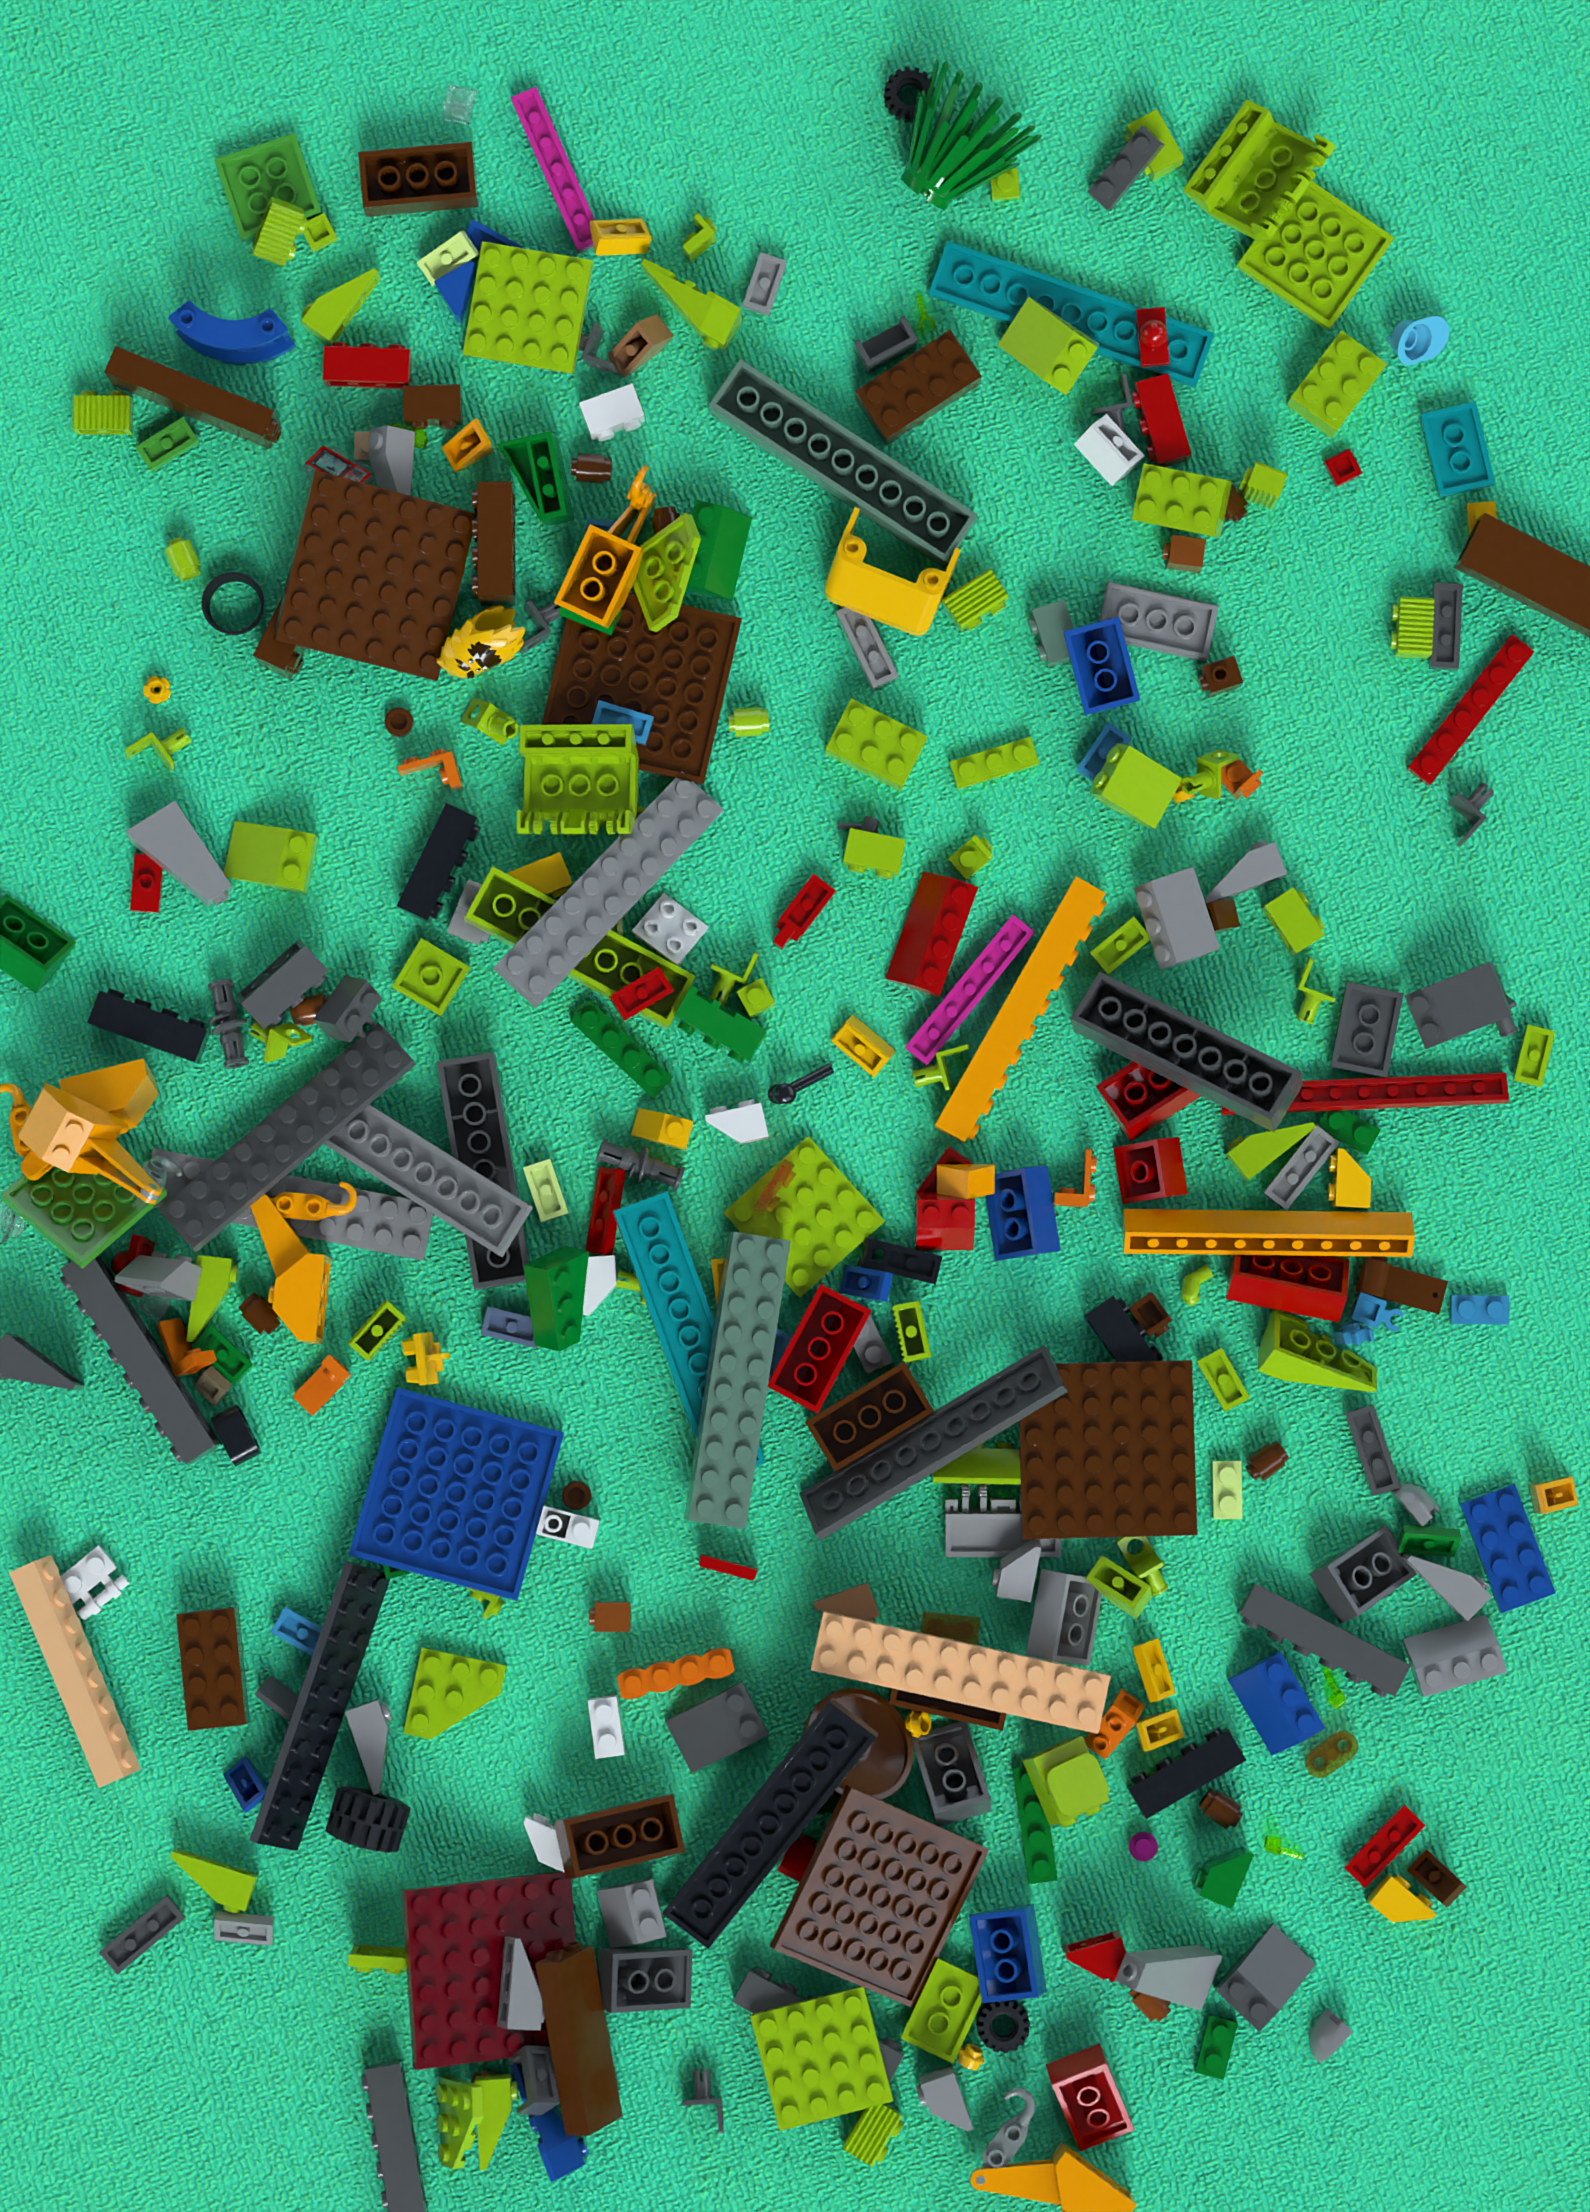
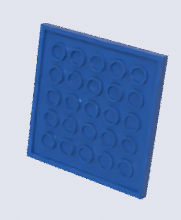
[349,1387,564,1601]

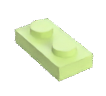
[416,230,479,286]
[523,1159,569,1222]
[1212,1461,1243,1519]

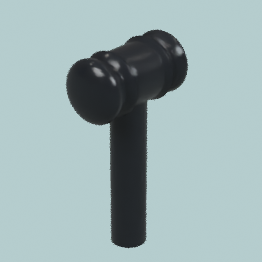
[768,1063,834,1104]

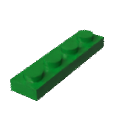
[570,1000,673,1099]
[1012,1766,1058,1884]

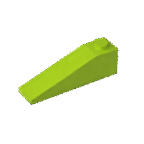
[641,258,742,352]
[1258,1309,1377,1392]

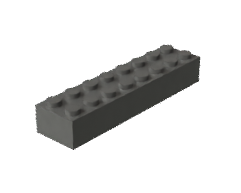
[1070,972,1303,1132]
[437,1052,530,1290]
[60,1254,222,1464]

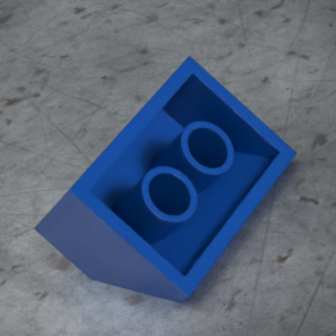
[1063,616,1140,715]
[985,1166,1061,1261]
[1227,1650,1325,1755]
[969,1904,1047,2003]

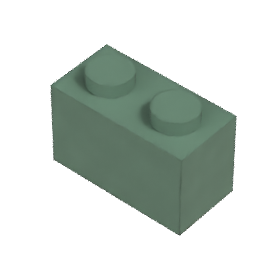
[1027,599,1074,668]

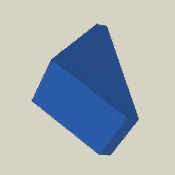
[434,261,476,324]
[223,1756,268,1813]

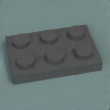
[1330,982,1404,1078]

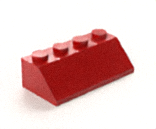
[885,871,978,998]
[1096,1062,1201,1142]
[1226,1255,1350,1322]
[768,1284,871,1413]

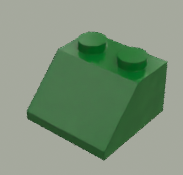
[1192,1847,1254,1909]

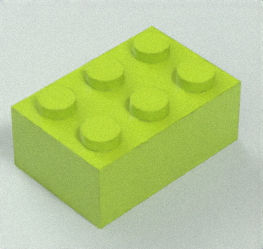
[1287,330,1387,438]
[1132,463,1232,538]
[825,698,928,792]

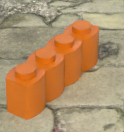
[617,1647,735,1699]

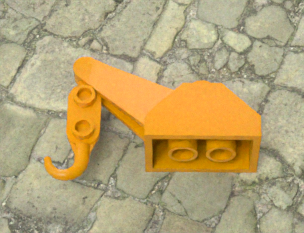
[554,465,657,628]
[0,1058,159,1180]
[250,1181,357,1345]

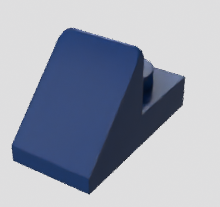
[839,1265,893,1302]

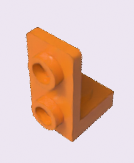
[397,749,463,791]
[1221,759,1263,800]
[1053,1149,1097,1208]
[157,1318,217,1377]
[293,1354,353,1415]
[1084,1688,1145,1759]

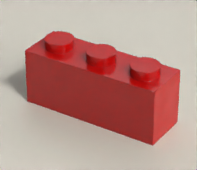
[323,342,412,389]
[1130,373,1192,467]

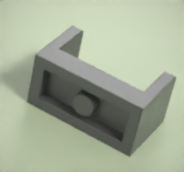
[854,316,918,375]
[509,2045,560,2115]

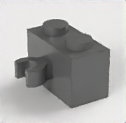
[313,976,382,1043]

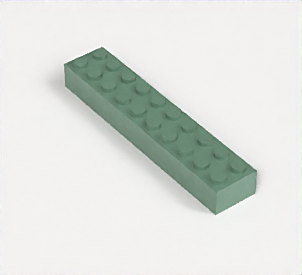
[708,359,978,568]
[684,1232,790,1529]

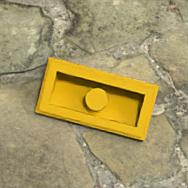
[590,219,652,255]
[830,1015,896,1077]

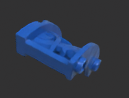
[168,301,296,365]

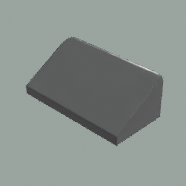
[255,1676,299,1722]

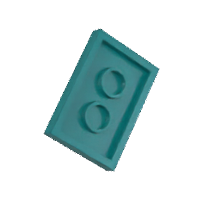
[1419,401,1495,498]

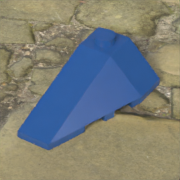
[511,2064,590,2182]

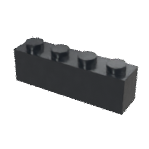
[397,803,481,924]
[87,988,211,1064]
[1083,1296,1163,1362]
[1126,1727,1246,1819]

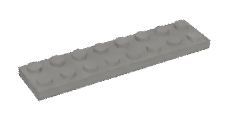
[324,1104,533,1257]

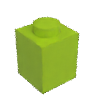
[736,978,775,1020]

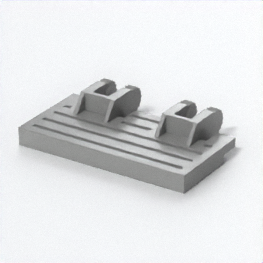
[945,1483,1061,1557]

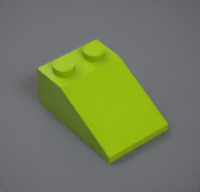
[998,297,1100,395]
[223,821,319,894]

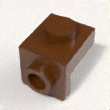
[1129,1292,1173,1338]

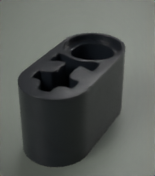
[211,1404,262,1466]

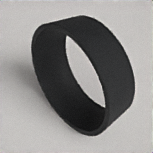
[201,572,264,635]

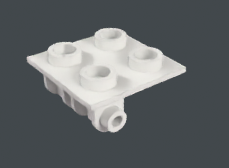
[631,893,709,967]

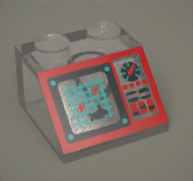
[302,445,374,485]

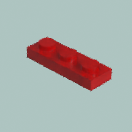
[585,1167,626,1256]
[1343,1804,1426,1888]

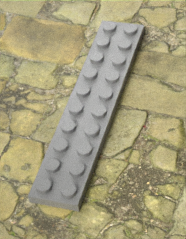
[493,771,724,1008]
[151,1148,434,1261]

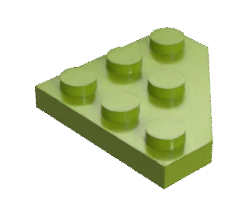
[633,513,701,632]
[403,1647,507,1739]
[436,2075,484,2169]

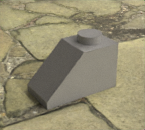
[991,1539,1041,1602]

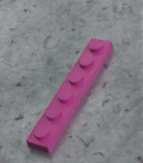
[510,87,595,253]
[905,914,1035,1066]

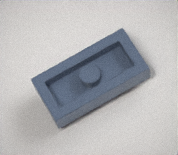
[481,1307,538,1348]

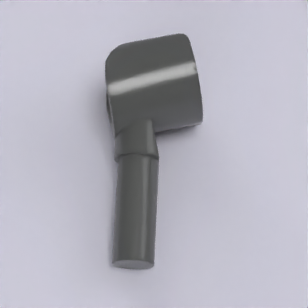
[838,816,879,833]

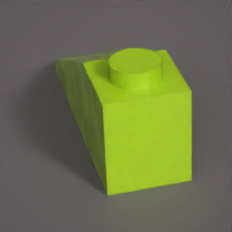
[301,268,381,346]
[1225,1122,1316,1182]
[187,1255,239,1342]
[171,1849,259,1914]
[475,2074,518,2171]

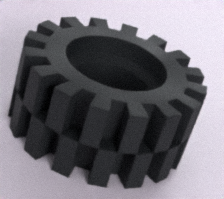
[884,67,935,123]
[977,2000,1030,2053]

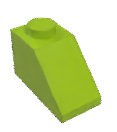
[1086,1556,1153,1619]

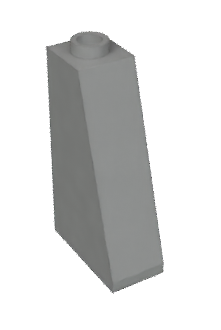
[126,801,232,906]
[1115,1945,1223,2011]

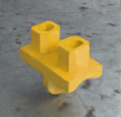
[402,1332,451,1386]

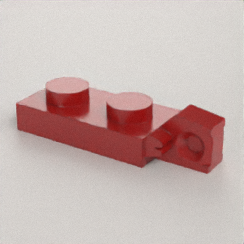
[773,874,836,950]

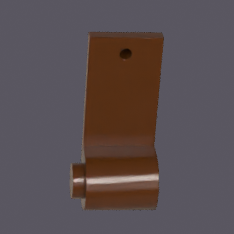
[1355,1256,1448,1314]

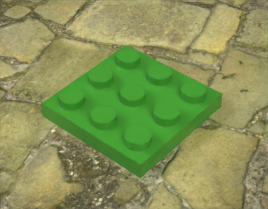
[214,133,322,241]

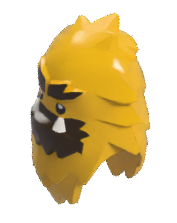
[437,605,526,679]

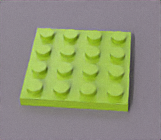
[1236,181,1394,331]
[463,241,594,375]
[723,1136,885,1298]
[750,1986,893,2131]

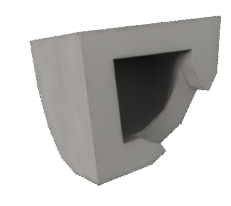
[1391,1483,1440,1526]
[1309,2008,1353,2063]

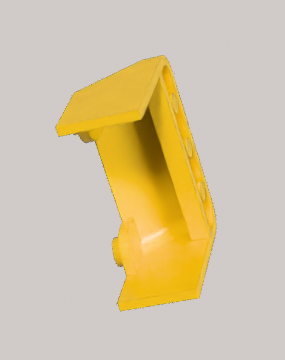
[824,507,961,636]

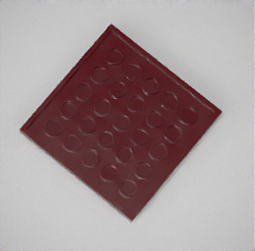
[402,1871,575,2070]

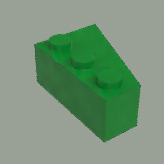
[497,431,574,526]
[674,985,767,1064]
[524,1246,589,1351]

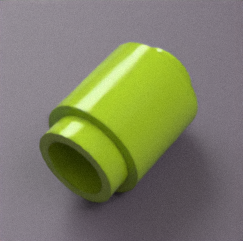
[164,537,201,582]
[728,707,770,737]

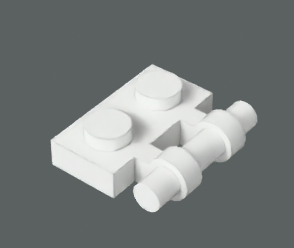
[61,1545,130,1621]

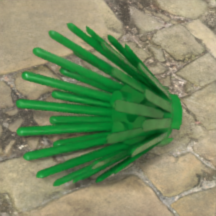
[901,59,1042,210]

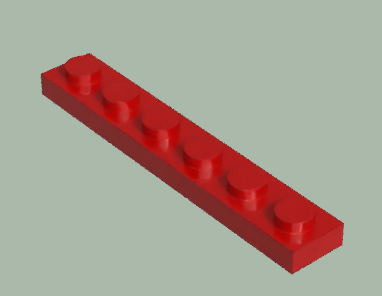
[1407,634,1535,786]

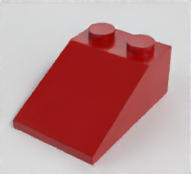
[1045,2043,1134,2152]

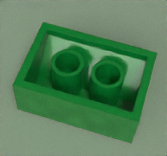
[685,500,752,601]
[0,894,76,993]

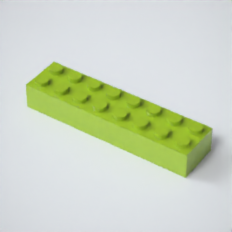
[463,866,696,1029]

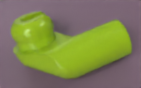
[1180,1264,1213,1306]

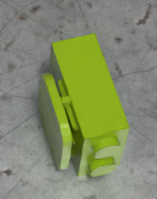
[1090,743,1182,829]
[1022,1736,1110,1828]

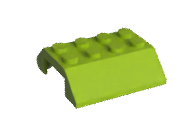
[1183,99,1336,241]
[517,724,639,834]

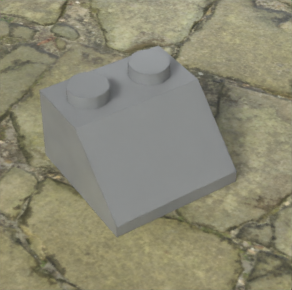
[114,1252,202,1301]
[597,1876,667,1947]
[916,2064,973,2131]

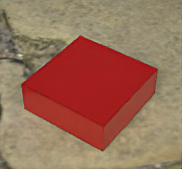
[1323,448,1362,488]

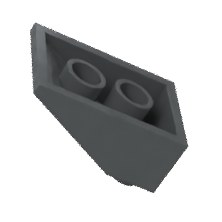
[1405,961,1513,1049]
[0,1333,85,1390]
[1309,1525,1417,1623]
[665,1681,769,1773]
[911,1721,992,1826]
[1213,1923,1316,2032]
[598,1947,692,2013]

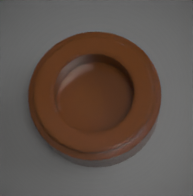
[384,708,414,737]
[562,1481,591,1510]

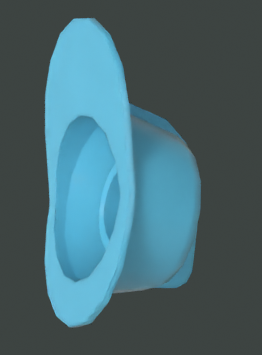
[1386,316,1449,366]

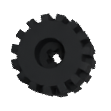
[325,1786,411,1853]

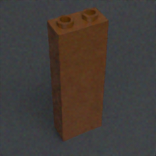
[104,346,282,449]
[1454,513,1590,638]
[535,1941,623,2136]

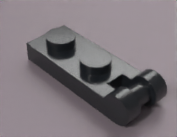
[857,1237,942,1285]

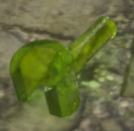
[915,295,936,334]
[390,422,428,448]
[1322,1668,1346,1710]
[1264,1836,1304,1861]

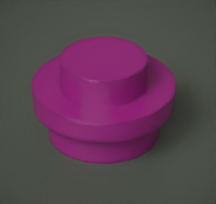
[1129,1832,1158,1861]

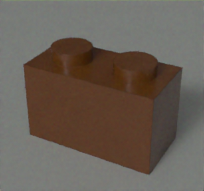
[403,384,463,430]

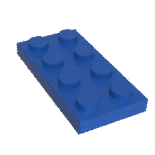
[1459,1484,1555,1613]

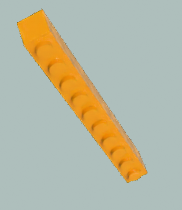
[934,876,1107,1144]
[1122,1209,1415,1257]

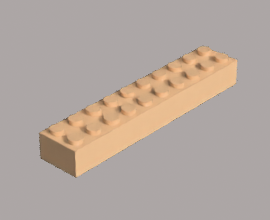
[811,1611,1111,1734]

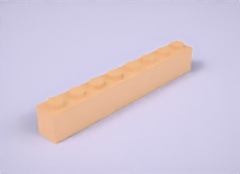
[9,1555,141,1788]

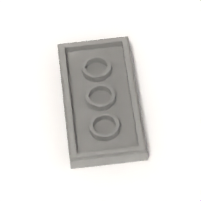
[1099,581,1219,662]

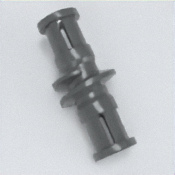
[208,979,249,1069]
[595,1138,685,1191]

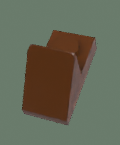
[1407,1849,1467,1908]

